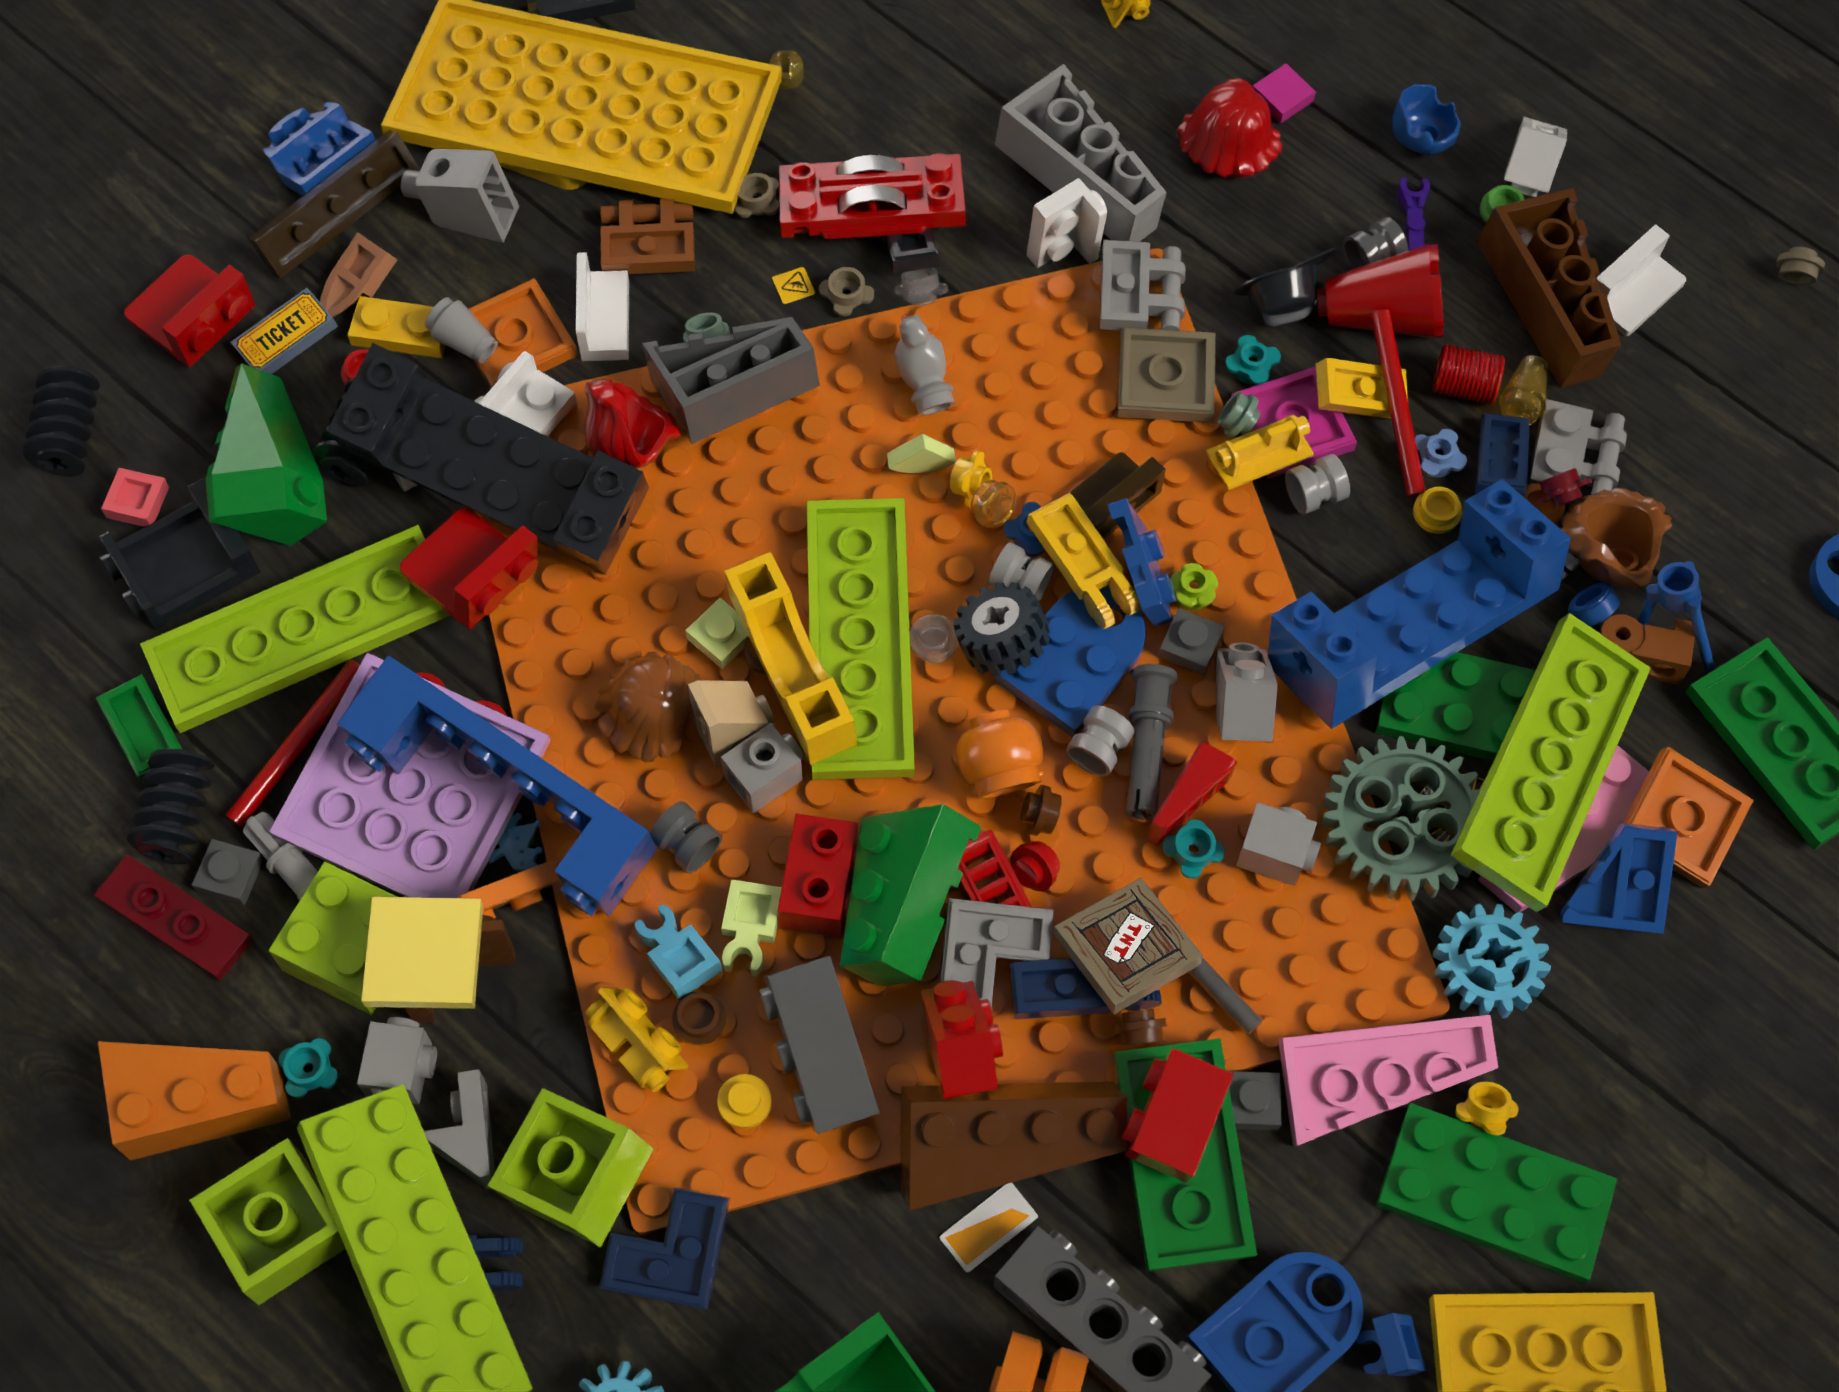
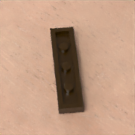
[248,130,421,279]

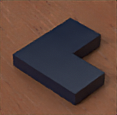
[599,1187,730,1309]

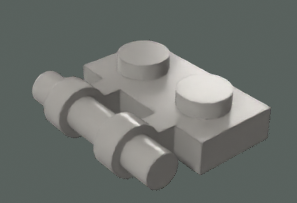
[1100,240,1186,331]
[1527,399,1627,495]

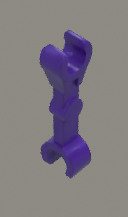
[1397,177,1430,251]

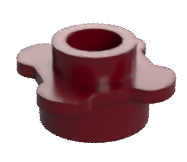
[1537,468,1592,508]

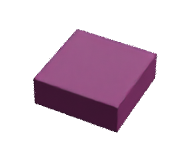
[1253,63,1316,124]

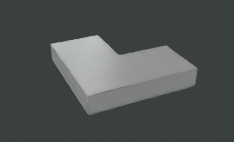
[939,898,1054,1006]

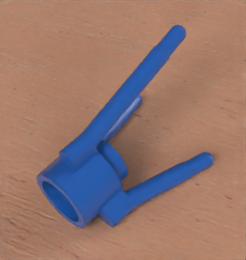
[1637,561,1714,672]

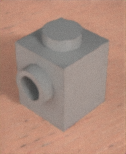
[721,723,804,814]
[1236,802,1321,886]
[357,1017,437,1104]

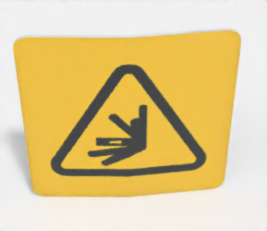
[772,267,815,304]

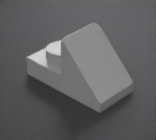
[424,1069,496,1189]

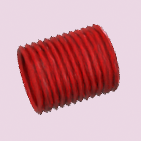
[1432,343,1505,406]

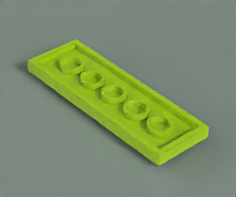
[807,498,915,780]
[140,525,450,733]
[1451,613,1651,912]
[297,1084,533,1392]

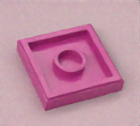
[1231,366,1357,479]

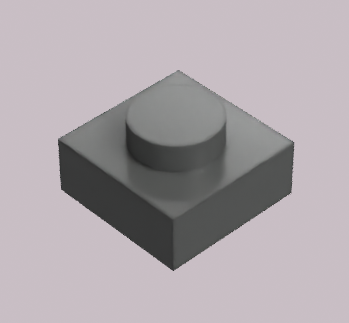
[1158,608,1224,675]
[192,839,264,906]
[1228,1071,1281,1131]

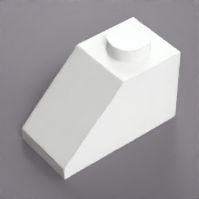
[1504,117,1567,196]

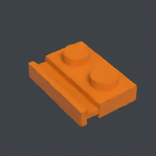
[458,859,560,919]

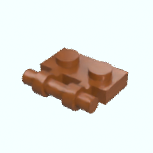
[601,199,695,274]

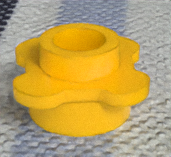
[950,450,992,508]
[1455,1082,1518,1135]

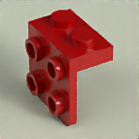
[124,255,256,368]
[400,508,538,630]

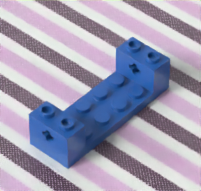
[1268,479,1571,729]
[337,655,657,917]

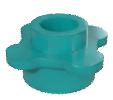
[1225,335,1281,385]
[1163,820,1225,879]
[278,1038,339,1098]

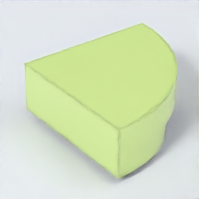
[887,434,956,473]

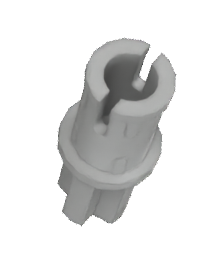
[243,812,318,900]

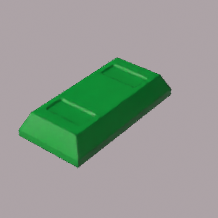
[96,674,182,779]

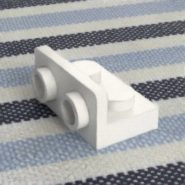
[1026,178,1107,268]
[475,351,577,436]

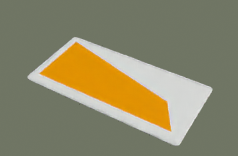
[940,1183,1038,1273]

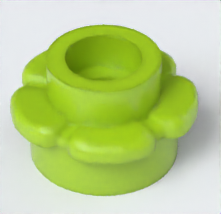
[1170,563,1218,611]

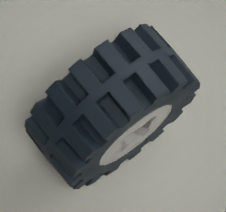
[953,582,1050,676]

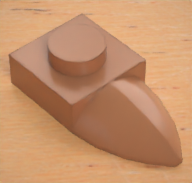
[320,232,398,317]

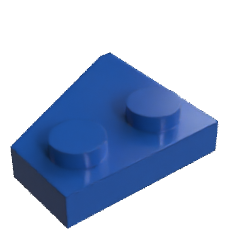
[1107,498,1176,627]
[1559,823,1678,934]

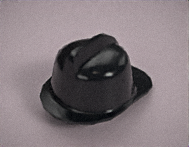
[1234,248,1337,328]

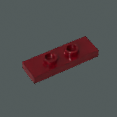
[94,854,253,981]

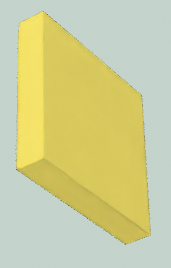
[361,897,483,1009]

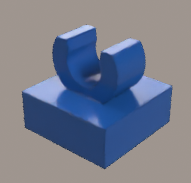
[1356,1313,1427,1377]

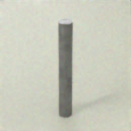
[1188,957,1263,1035]

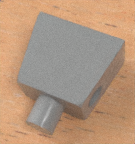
[401,149,519,243]

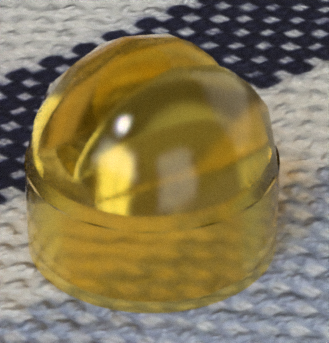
[769,49,804,89]

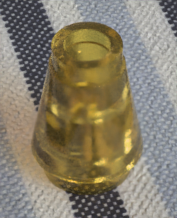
[1499,355,1548,425]

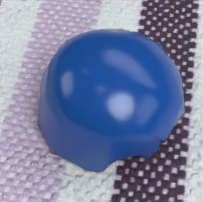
[1391,84,1461,155]

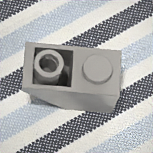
[1215,642,1277,741]

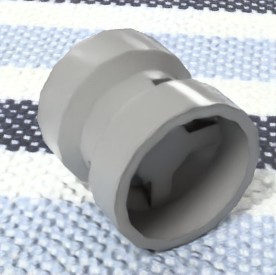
[1285,454,1350,515]
[988,542,1055,601]
[1066,705,1135,776]

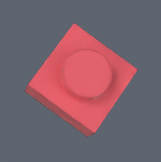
[101,468,170,527]

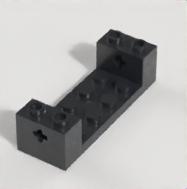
[327,343,649,575]

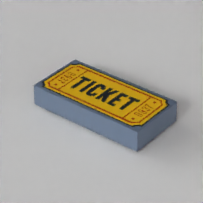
[231,288,338,374]

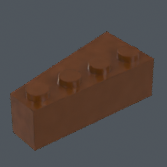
[1477,188,1621,388]
[900,1082,1128,1211]

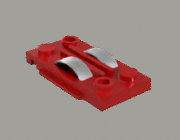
[779,153,966,239]

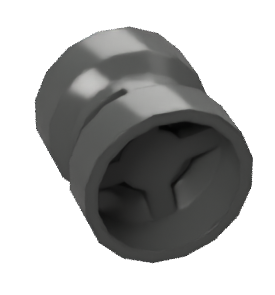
[1343,217,1408,270]
[650,801,722,874]

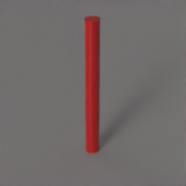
[1371,310,1425,498]
[225,659,360,828]

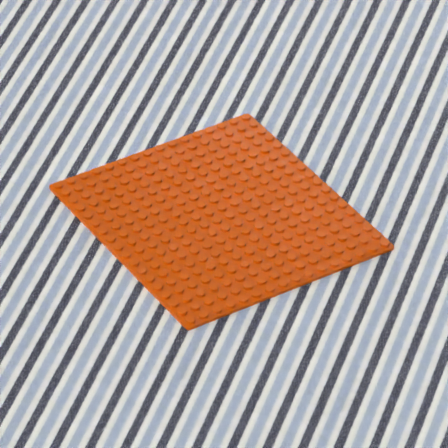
[464,248,1450,1235]

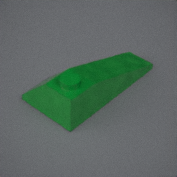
[206,363,327,546]

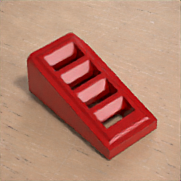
[1147,741,1237,846]
[958,830,1032,908]

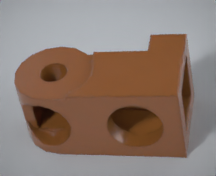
[1599,614,1695,685]

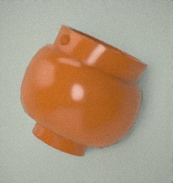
[956,709,1044,799]

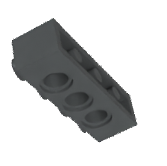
[993,1226,1211,1392]

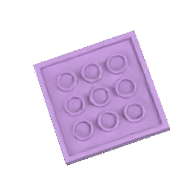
[269,653,551,898]

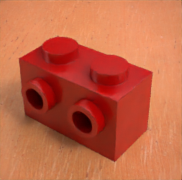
[777,813,858,937]
[920,980,1003,1099]
[1122,1048,1234,1183]

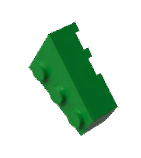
[840,804,982,986]

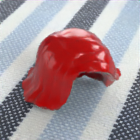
[1177,78,1282,178]
[584,379,681,469]

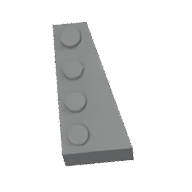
[995,64,1166,242]

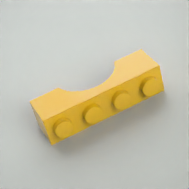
[724,552,857,765]

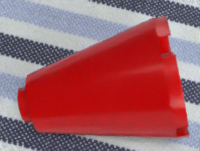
[1317,244,1444,339]

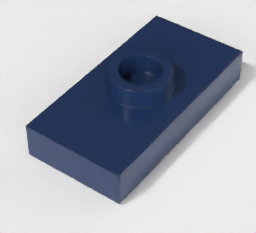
[1475,413,1530,497]

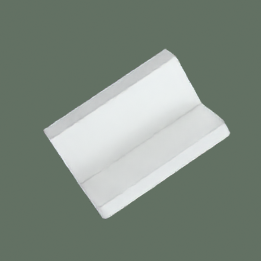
[1596,224,1686,336]
[576,252,629,361]

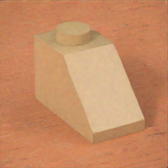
[688,680,775,768]

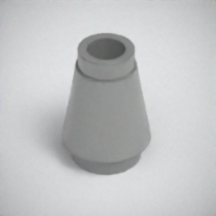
[425,297,498,364]

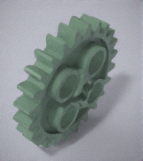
[1321,736,1481,901]

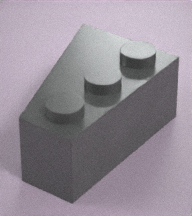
[642,317,820,444]
[759,956,880,1134]

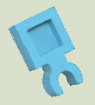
[635,904,723,1000]

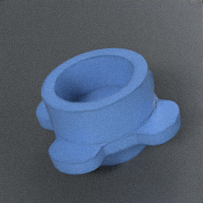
[1415,429,1467,478]

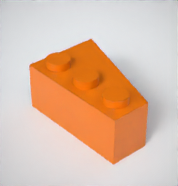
[98,1041,291,1160]

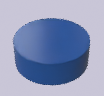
[1568,582,1621,627]

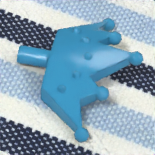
[489,813,542,872]

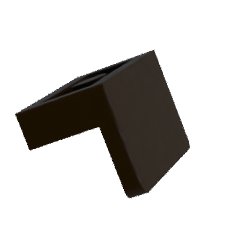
[1070,452,1166,540]

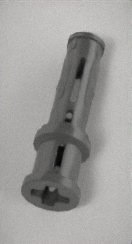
[1125,664,1178,820]

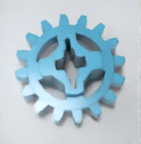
[1432,904,1551,1019]

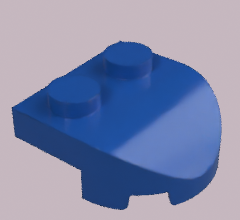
[264,102,376,196]

